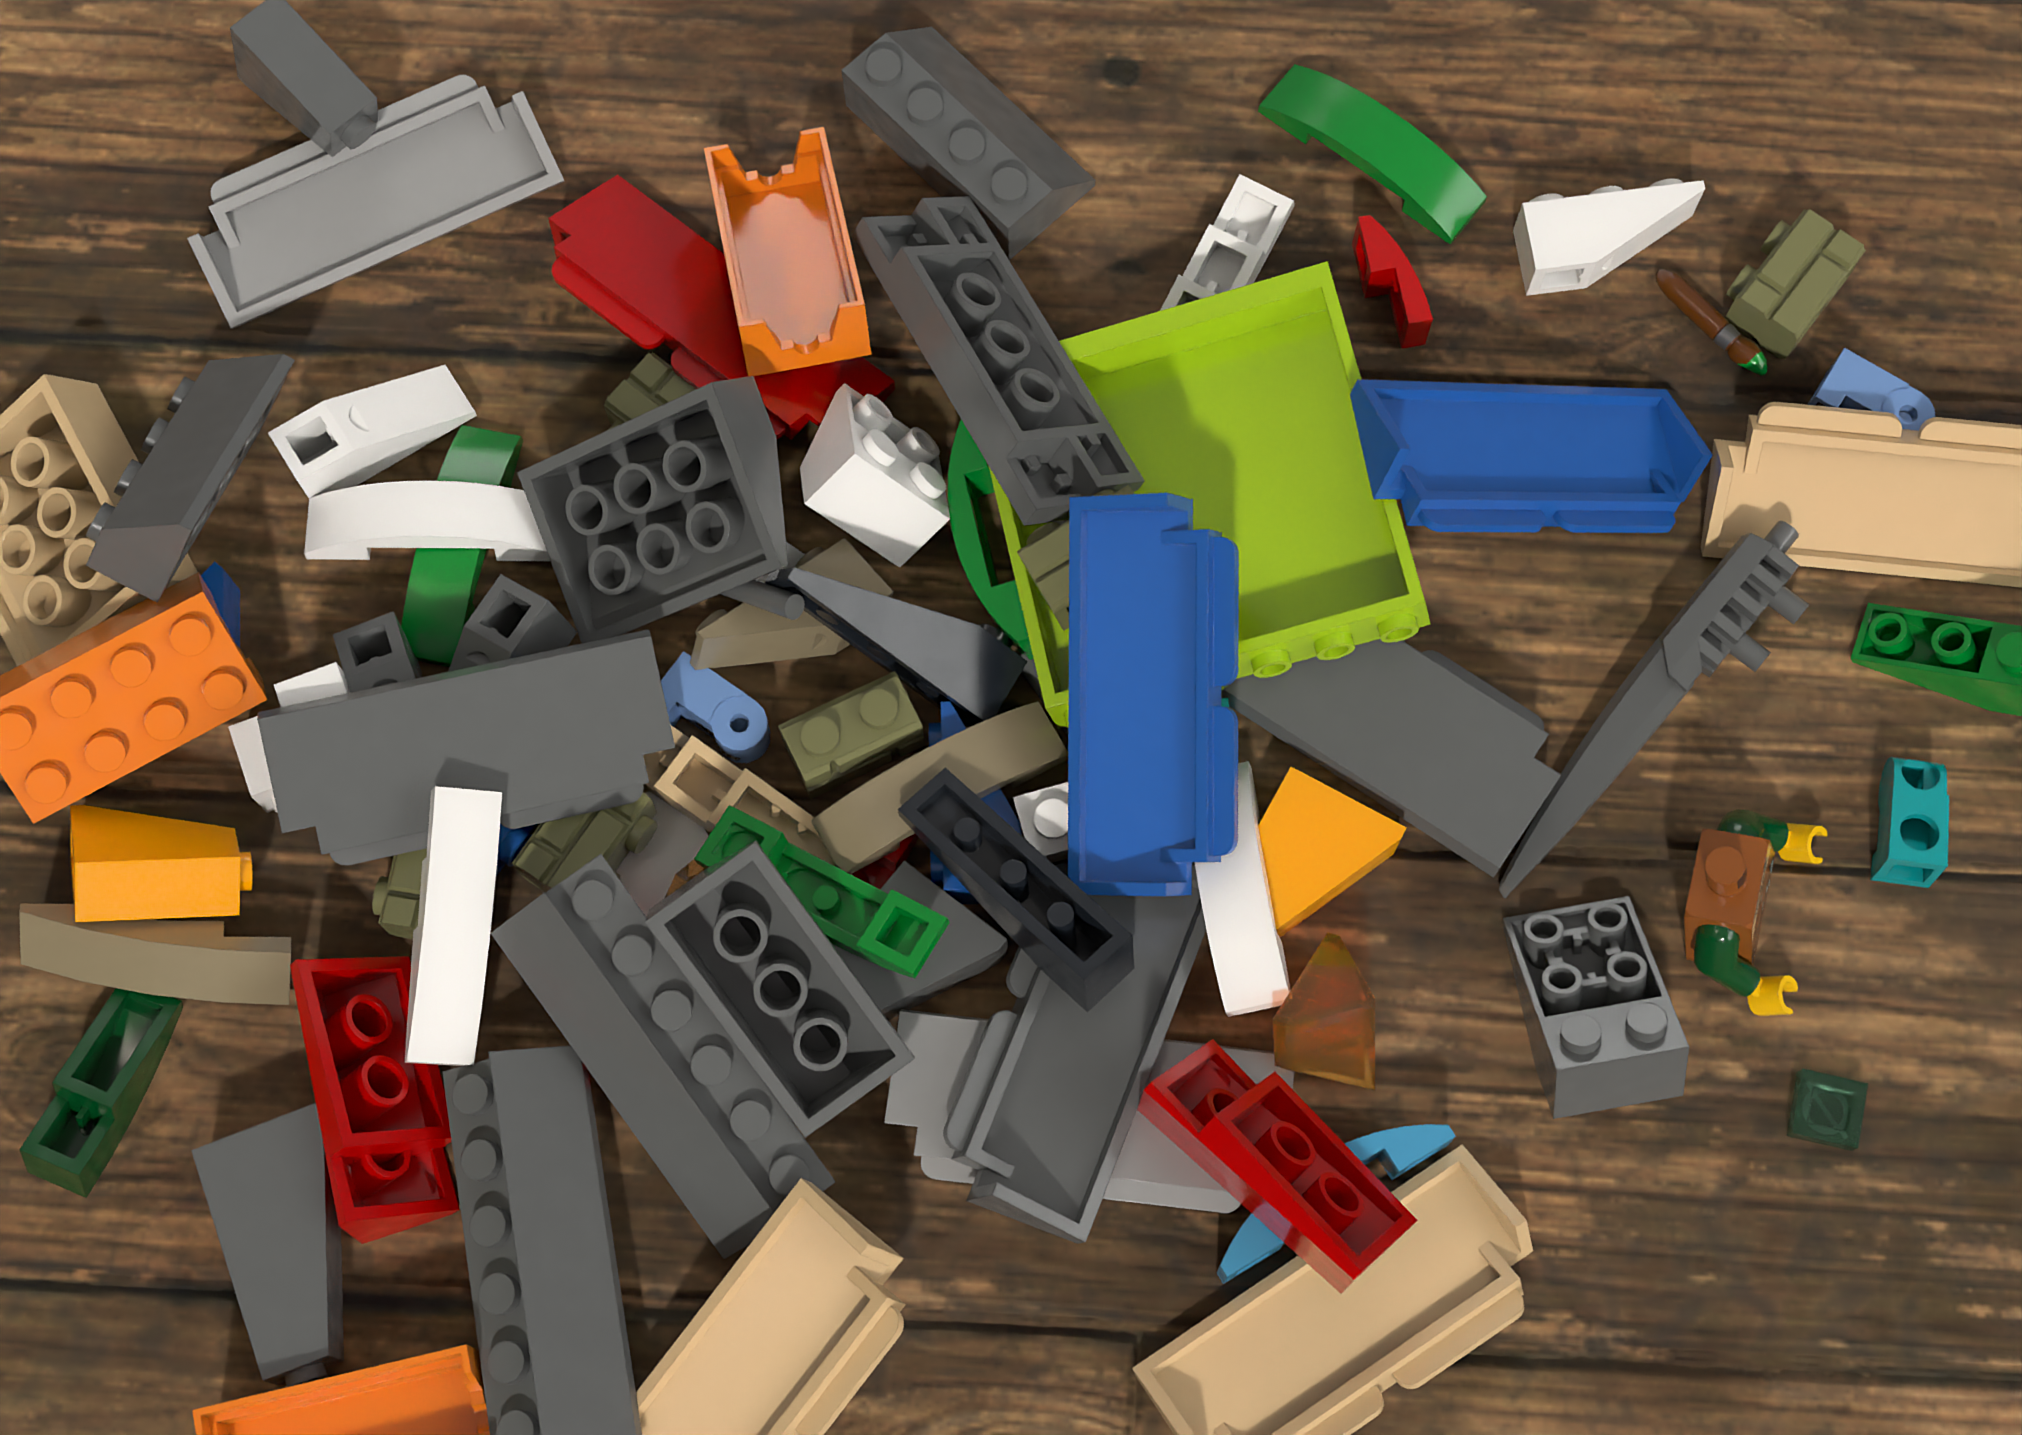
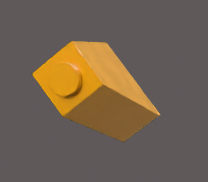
[1258,767,1407,937]
[70,805,252,922]

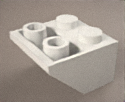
[800,383,950,567]

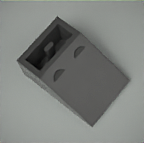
[1503,896,1689,1119]

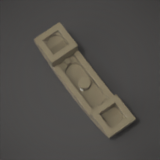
[812,701,1068,874]

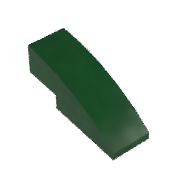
[19,988,183,1198]

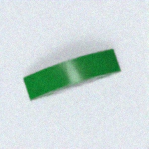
[1258,64,1487,244]
[948,420,1034,660]
[401,425,523,667]
[694,805,950,979]

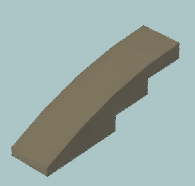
[19,903,291,1005]

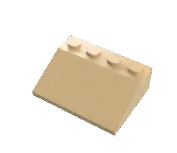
[0,374,197,666]

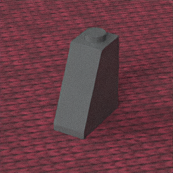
[230,0,378,157]
[834,861,1008,1020]

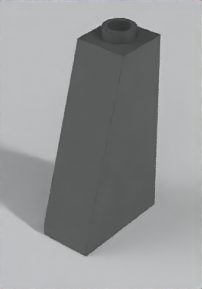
[191,1103,344,1387]

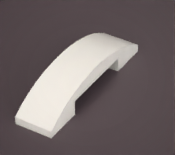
[304,481,550,561]
[1195,761,1293,1017]

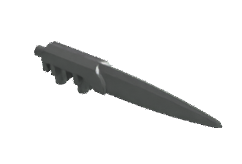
[1499,521,1810,898]

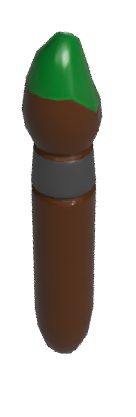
[1656,269,1767,376]

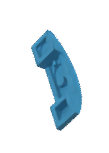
[1216,1124,1456,1284]

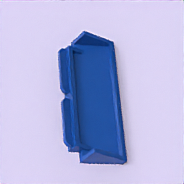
[1350,379,1713,533]
[1068,493,1239,896]

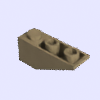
[690,538,893,670]

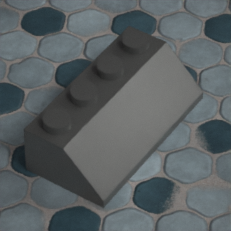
[841,27,1096,261]
[86,354,295,603]
[645,840,915,1138]

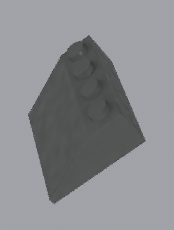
[517,376,788,643]

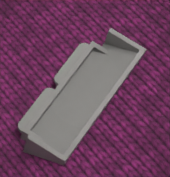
[187,75,564,329]
[884,1009,1295,1213]

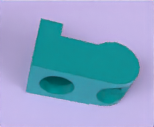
[1870,757,1949,888]

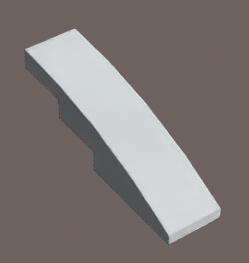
[1160,174,1295,311]
[405,786,502,1066]

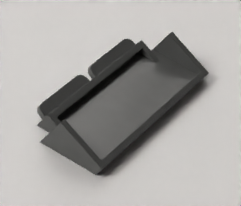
[257,629,675,865]
[1221,639,1561,878]
[943,862,1206,1244]

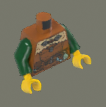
[1684,809,1828,1016]

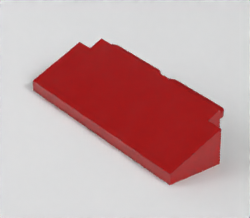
[548,174,895,440]

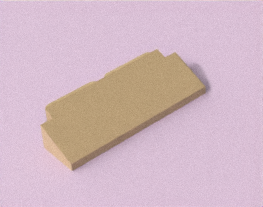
[1701,402,2022,588]
[1132,1144,1533,1435]
[636,1178,906,1435]

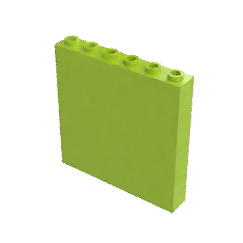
[989,261,1431,729]

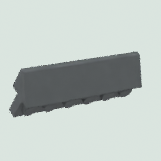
[852,196,1145,526]
[491,854,835,1259]
[442,1046,642,1435]

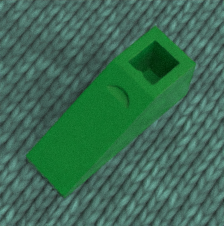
[1851,603,2022,716]

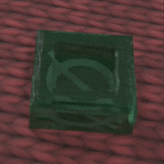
[1787,1068,1868,1151]

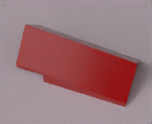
[290,956,460,1244]
[1137,1039,1418,1294]

